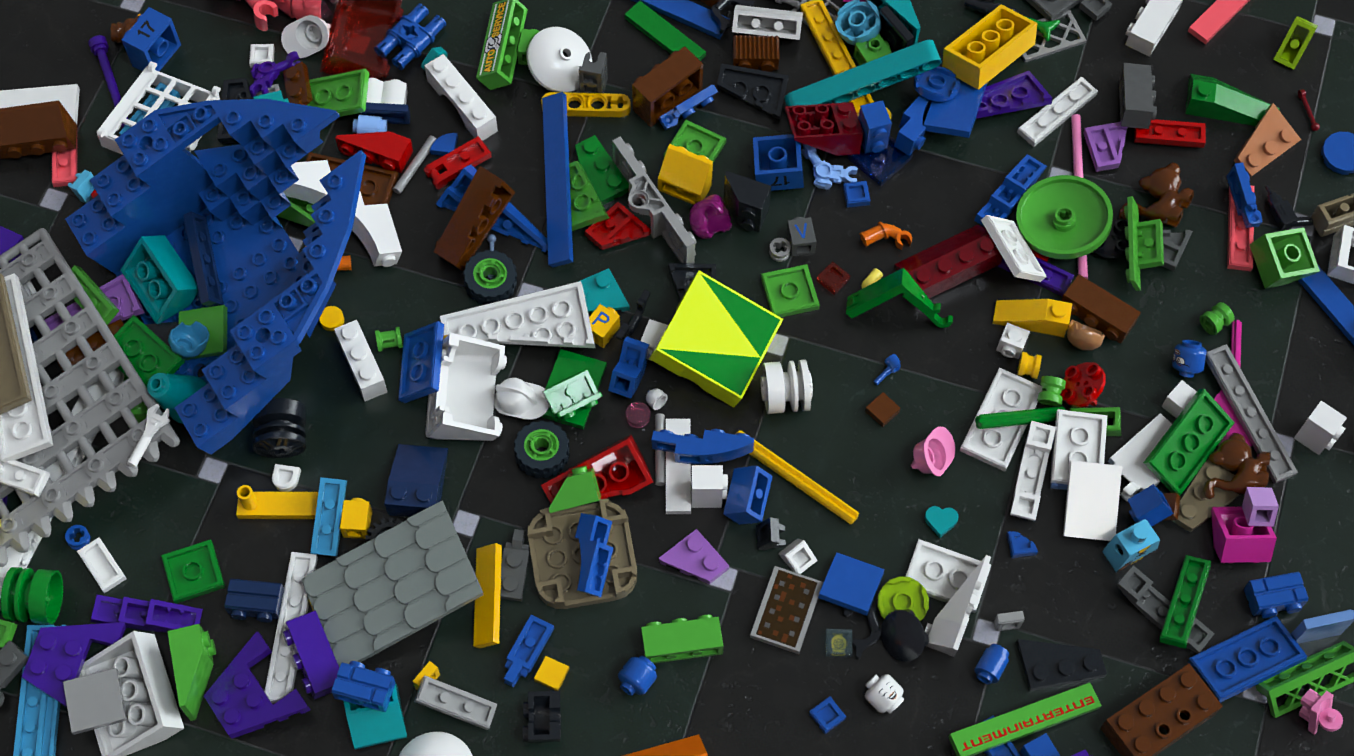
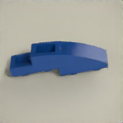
[651,429,754,464]

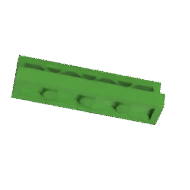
[1256,641,1354,718]

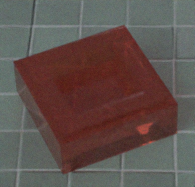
[816,262,851,295]

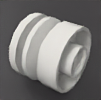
[760,360,813,414]

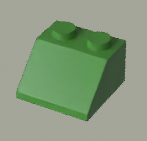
[1249,227,1320,289]

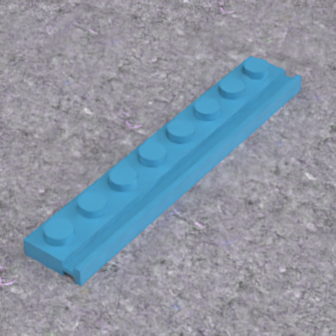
[13,625,66,756]

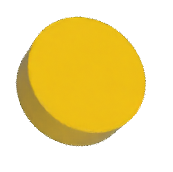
[319,306,344,331]

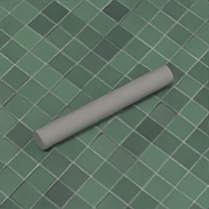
[393,135,436,194]
[655,413,665,486]

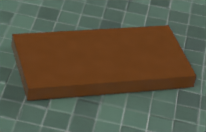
[305,152,399,205]

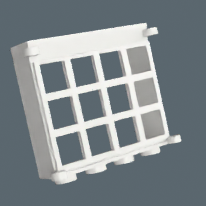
[97,61,221,155]

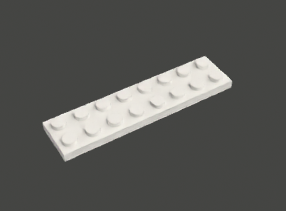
[0,273,53,463]

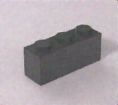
[1119,63,1157,129]

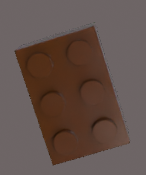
[632,46,703,127]

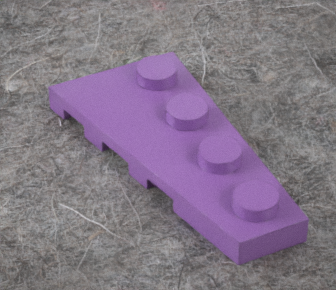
[45,274,145,331]

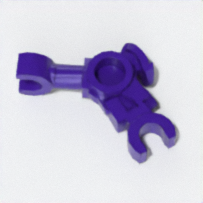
[249,51,300,97]

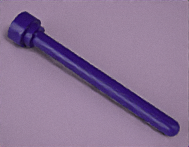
[88,35,129,128]

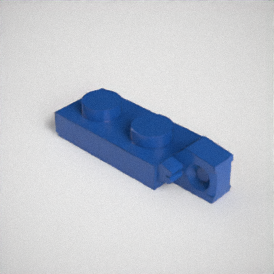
[658,85,718,130]
[1226,163,1262,228]
[504,615,554,688]

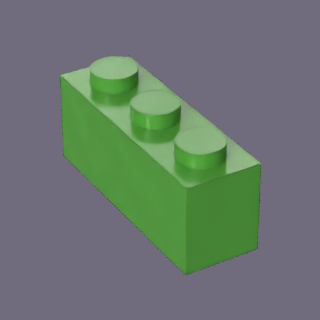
[641,615,723,663]

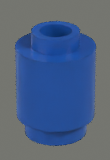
[974,644,1009,684]

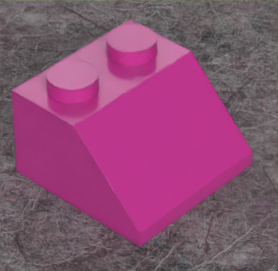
[1211,507,1277,563]

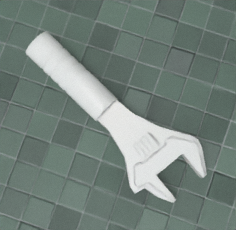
[127,404,170,468]

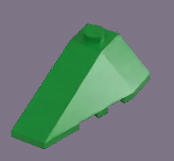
[1185,74,1279,126]

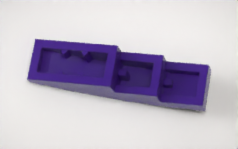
[90,594,203,633]

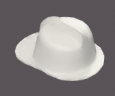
[281,15,331,58]
[494,378,549,420]

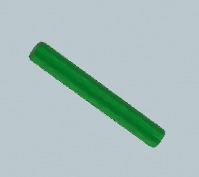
[975,406,1066,429]

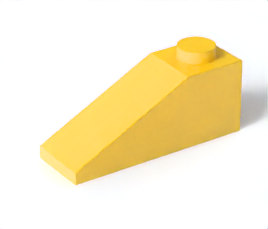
[992,299,1072,338]

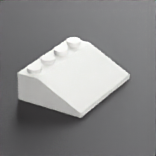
[79,631,184,756]

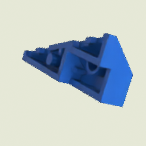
[436,164,548,252]

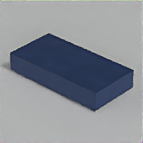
[362,102,411,124]

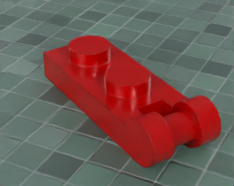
[424,136,492,189]

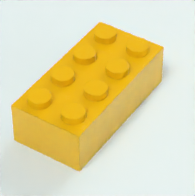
[942,4,1037,90]

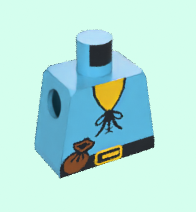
[1102,519,1160,573]

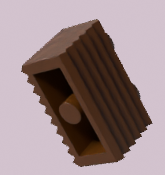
[733,35,779,72]

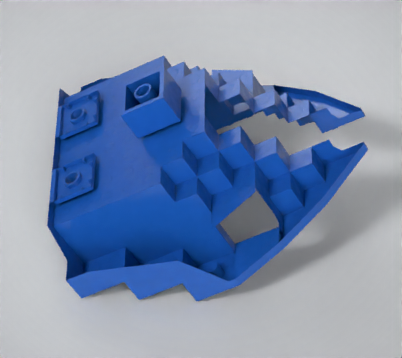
[65,99,366,455]

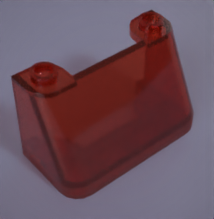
[320,0,403,80]

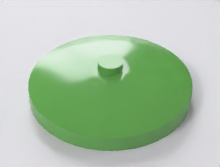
[1016,175,1113,259]

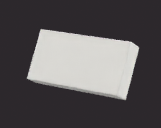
[77,537,127,593]

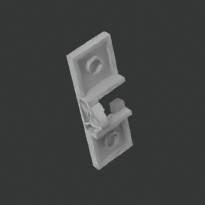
[612,136,696,264]

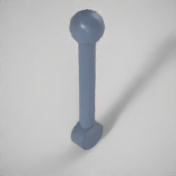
[487,234,496,280]

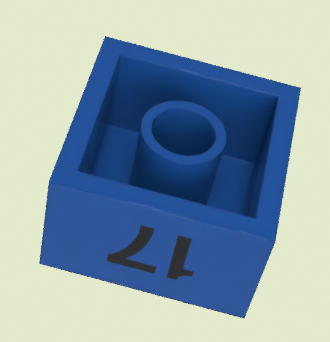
[122,7,181,71]
[753,134,804,191]

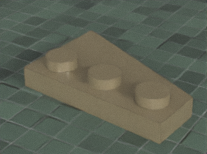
[1171,459,1239,533]

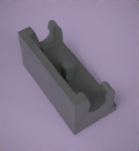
[579,52,608,93]

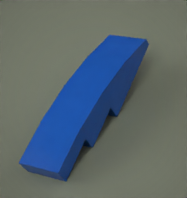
[974,154,1047,227]

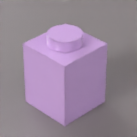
[1242,487,1279,527]

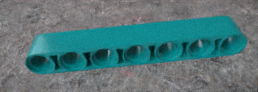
[784,40,942,106]

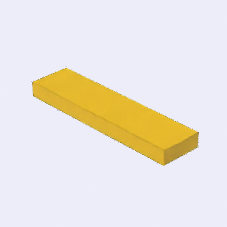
[473,543,502,649]

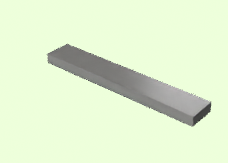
[1206,344,1298,484]

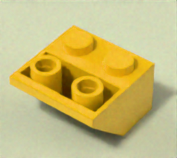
[658,144,713,205]

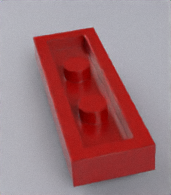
[1134,119,1206,148]

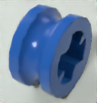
[65,525,91,550]

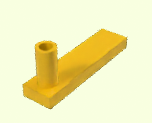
[236,485,318,519]

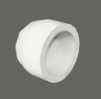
[646,388,668,410]

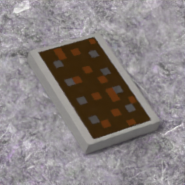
[750,566,823,654]

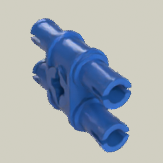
[374,3,447,70]

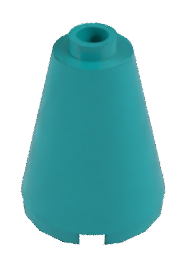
[147,373,206,424]

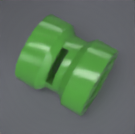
[1199,302,1235,335]
[1037,376,1066,406]

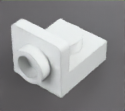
[996,323,1030,359]

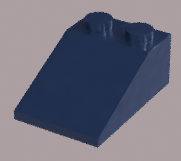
[384,444,448,517]

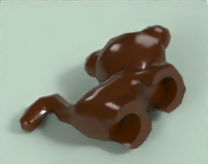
[1118,162,1194,227]
[1203,433,1270,499]

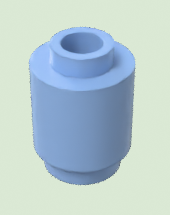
[353,115,387,134]

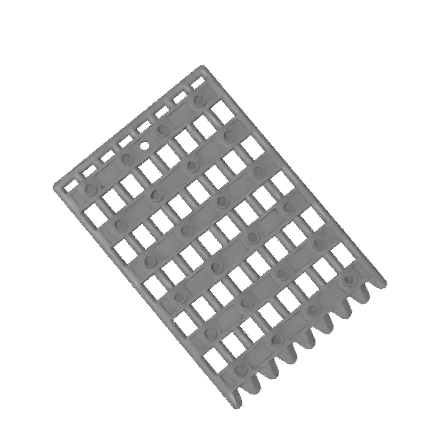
[0,228,180,567]

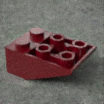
[785,102,863,156]

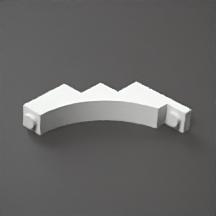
[283,160,402,267]

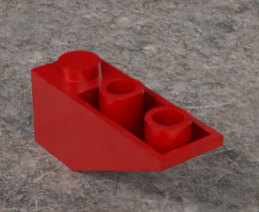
[335,131,413,173]

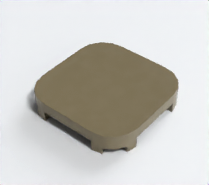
[528,499,637,609]

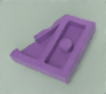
[1083,122,1128,172]
[659,529,729,584]

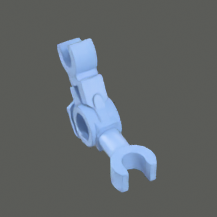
[801,144,858,190]

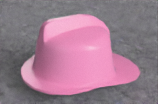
[911,427,955,476]

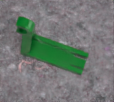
[846,268,953,328]

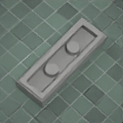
[414,676,497,730]

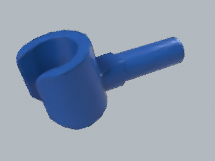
[873,354,901,385]

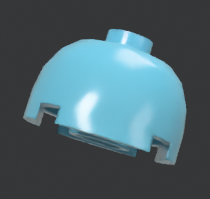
[835,0,881,46]

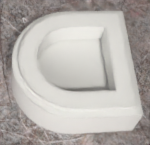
[272,464,301,492]

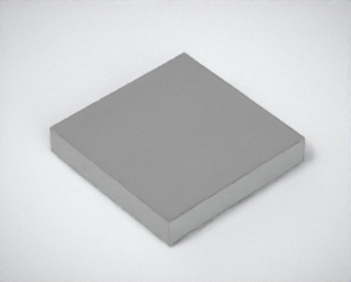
[63,668,127,735]

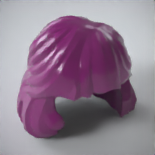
[689,194,732,239]

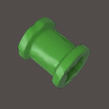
[375,327,403,352]

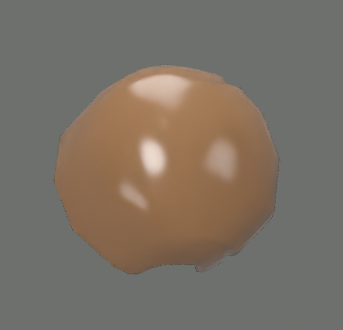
[1067,320,1105,351]

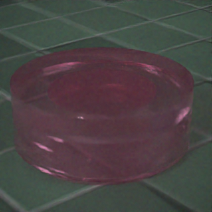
[626,402,650,428]

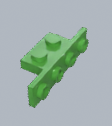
[1124,196,1164,291]

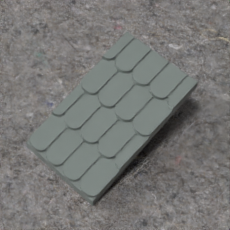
[301,500,484,668]

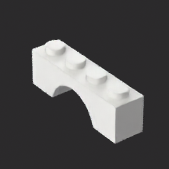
[424,54,498,141]

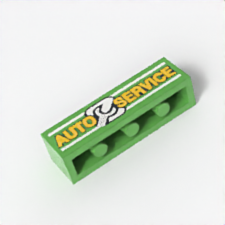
[476,0,528,90]

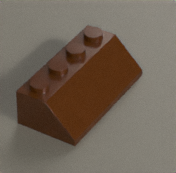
[0,100,77,159]

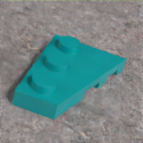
[578,268,630,314]

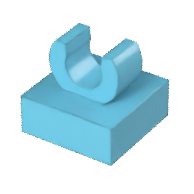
[67,170,95,203]

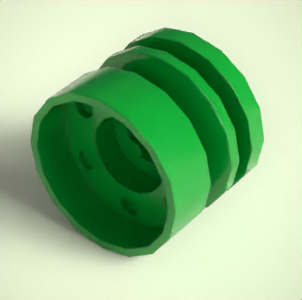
[1,567,63,624]

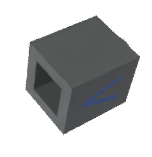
[786,217,816,256]

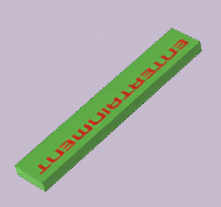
[948,683,1102,756]

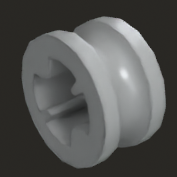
[769,238,791,262]

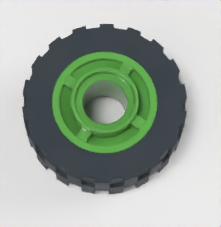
[464,250,517,305]
[514,421,569,478]

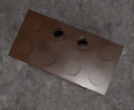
[1100,664,1223,756]

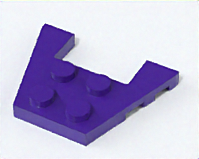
[21,622,126,708]
[204,632,311,739]

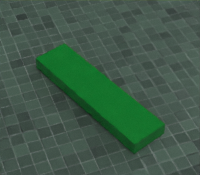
[625,1,706,61]
[1160,555,1211,649]

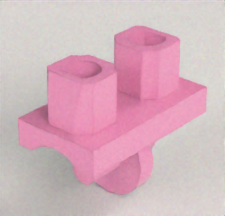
[1299,688,1343,735]

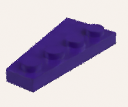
[976,71,1052,119]

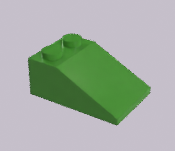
[167,624,216,721]

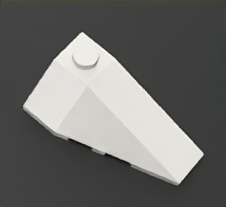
[924,555,991,657]

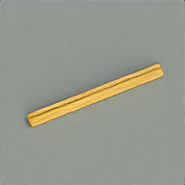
[737,430,859,524]

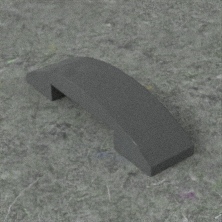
[1117,565,1215,653]

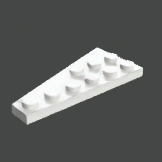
[440,281,596,348]

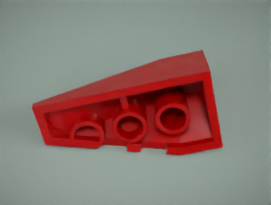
[541,435,653,503]

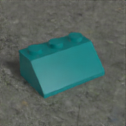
[121,235,198,324]

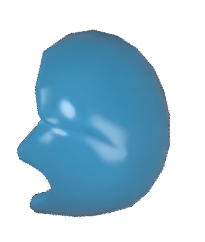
[168,321,210,357]

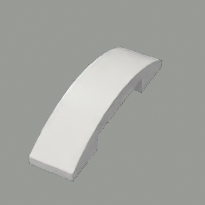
[1010,421,1056,521]

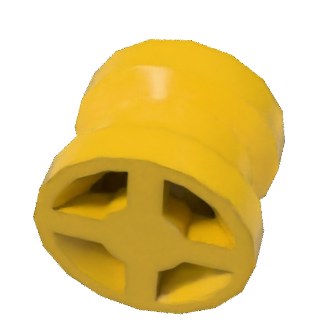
[1017,352,1042,379]

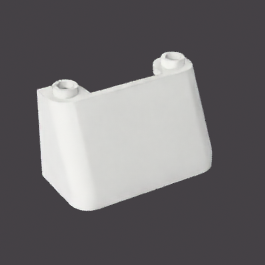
[426,333,507,441]

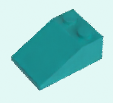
[868,0,921,45]

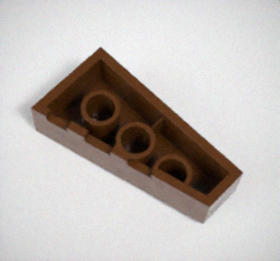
[433,166,515,271]

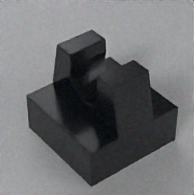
[756,517,786,551]

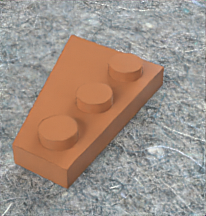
[1234,103,1301,177]

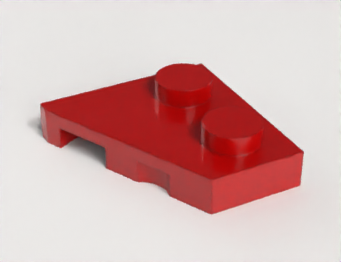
[585,202,651,250]

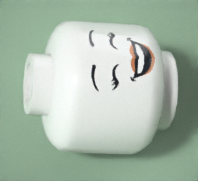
[865,674,904,714]

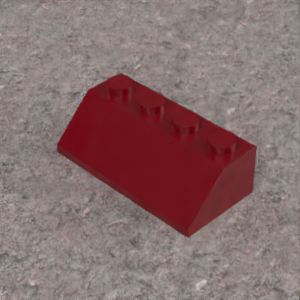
[894,224,1002,299]

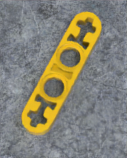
[541,92,631,118]

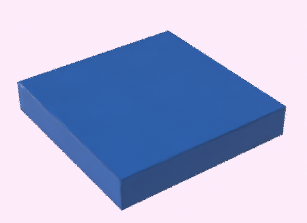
[818,552,885,616]

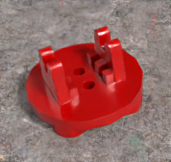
[1060,362,1106,407]

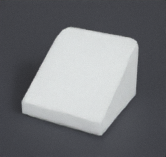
[779,539,818,574]

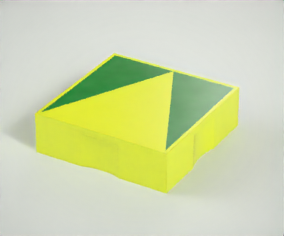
[649,271,783,408]

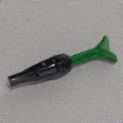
[964,0,1060,42]

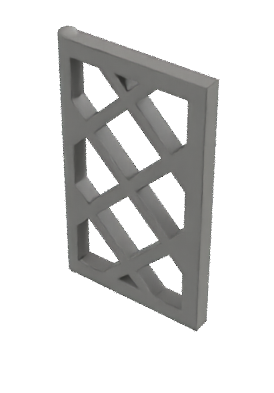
[1021,10,1087,62]

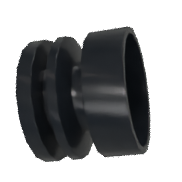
[253,398,306,458]

